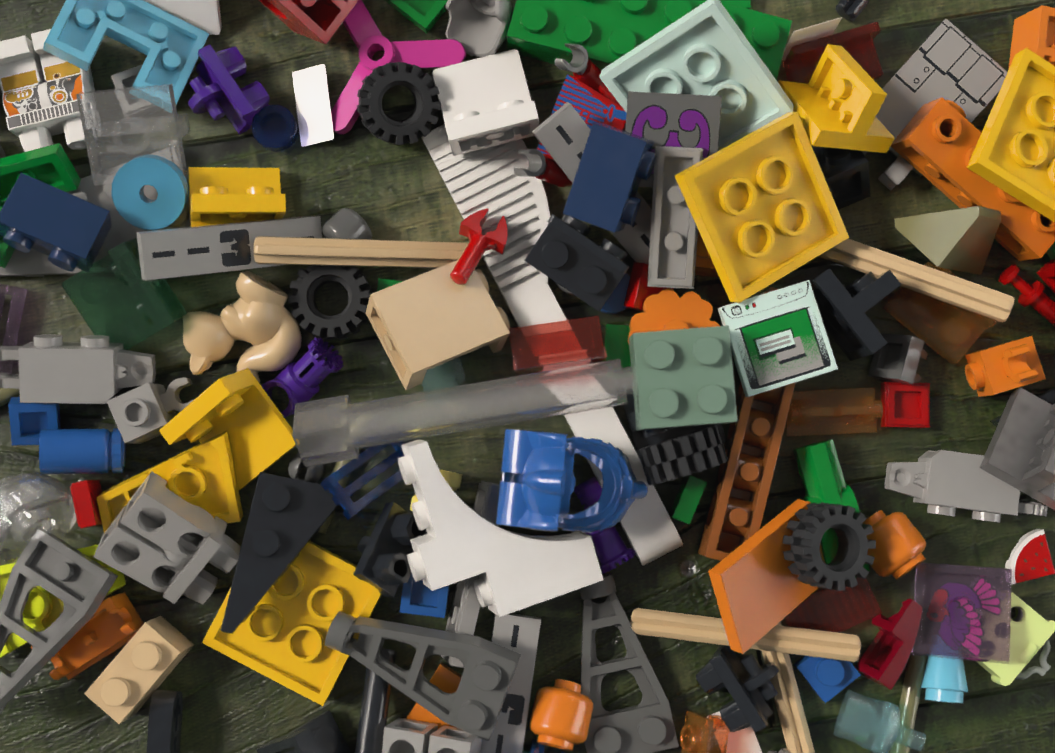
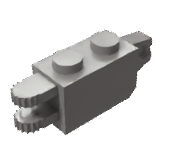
[0,334,156,404]
[885,450,1048,523]

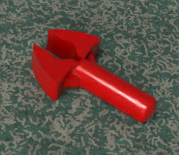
[450,208,508,285]

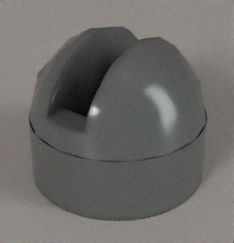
[288,450,326,484]

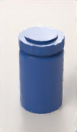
[39,428,126,474]

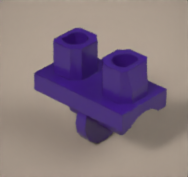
[188,44,270,135]

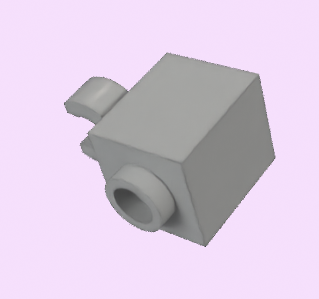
[107,378,195,444]

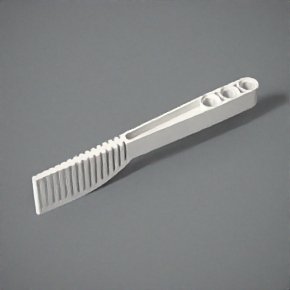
[421,124,683,566]

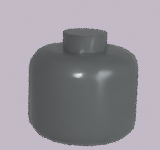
[322,208,372,239]

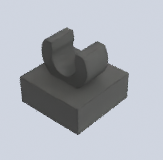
[868,333,927,384]

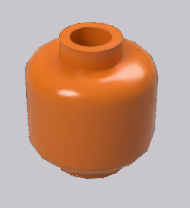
[862,510,926,580]
[529,679,594,751]

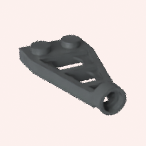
[0,528,118,715]
[579,573,679,753]
[325,611,521,741]

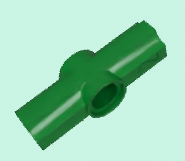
[793,439,870,572]

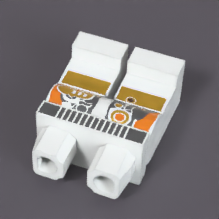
[0,29,102,152]

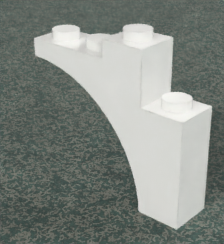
[398,439,604,617]

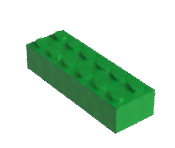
[507,0,792,80]

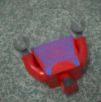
[514,43,627,188]

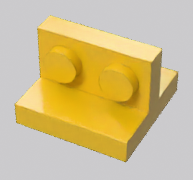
[778,44,895,153]
[188,167,286,227]

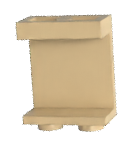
[366,260,510,390]

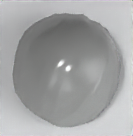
[445,0,513,57]

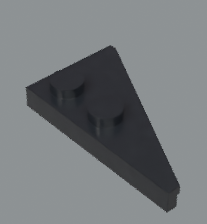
[221,472,347,634]

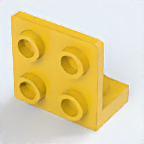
[159,368,300,491]

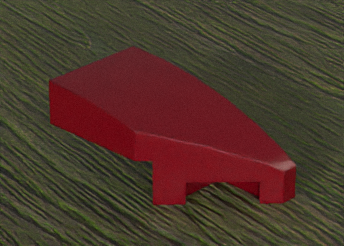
[855,598,922,690]

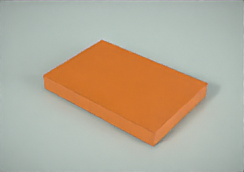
[708,499,825,654]

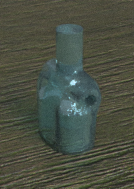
[834,690,926,753]

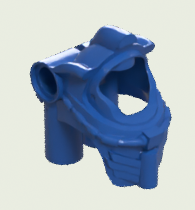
[496,429,648,532]

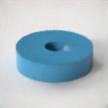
[111,155,189,230]

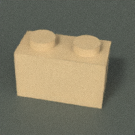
[84,616,194,724]

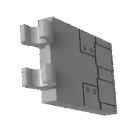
[862,19,1007,190]

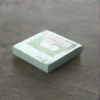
[718,280,838,397]

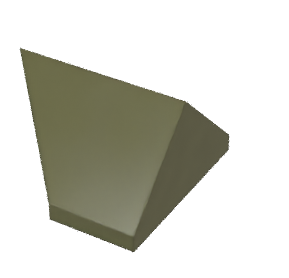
[895,206,1001,275]

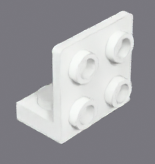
[432,49,539,156]

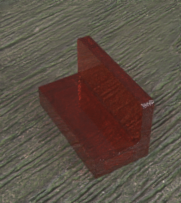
[783,22,883,84]
[509,315,607,376]

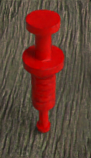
[999,264,1055,326]

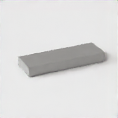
[647,146,703,289]

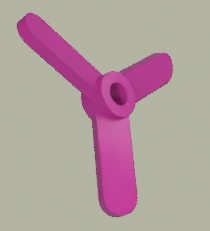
[331,0,466,134]

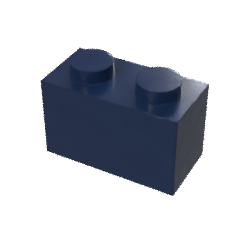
[563,123,657,233]
[0,173,112,273]

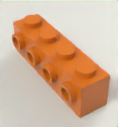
[891,97,1055,261]

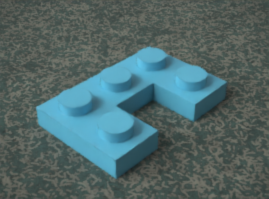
[43,0,209,113]

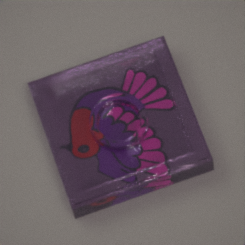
[912,563,1012,664]

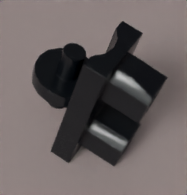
[353,502,428,597]
[696,645,779,733]

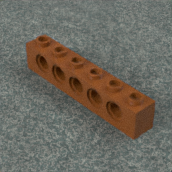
[698,287,816,561]

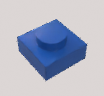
[8,397,61,446]
[400,573,450,618]
[793,656,860,703]

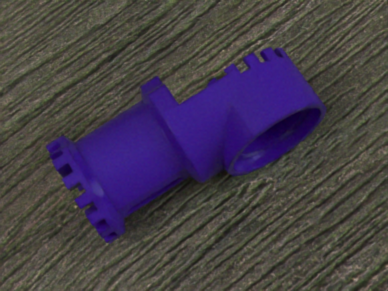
[261,338,343,418]
[574,476,636,574]

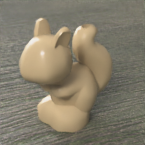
[183,270,302,383]

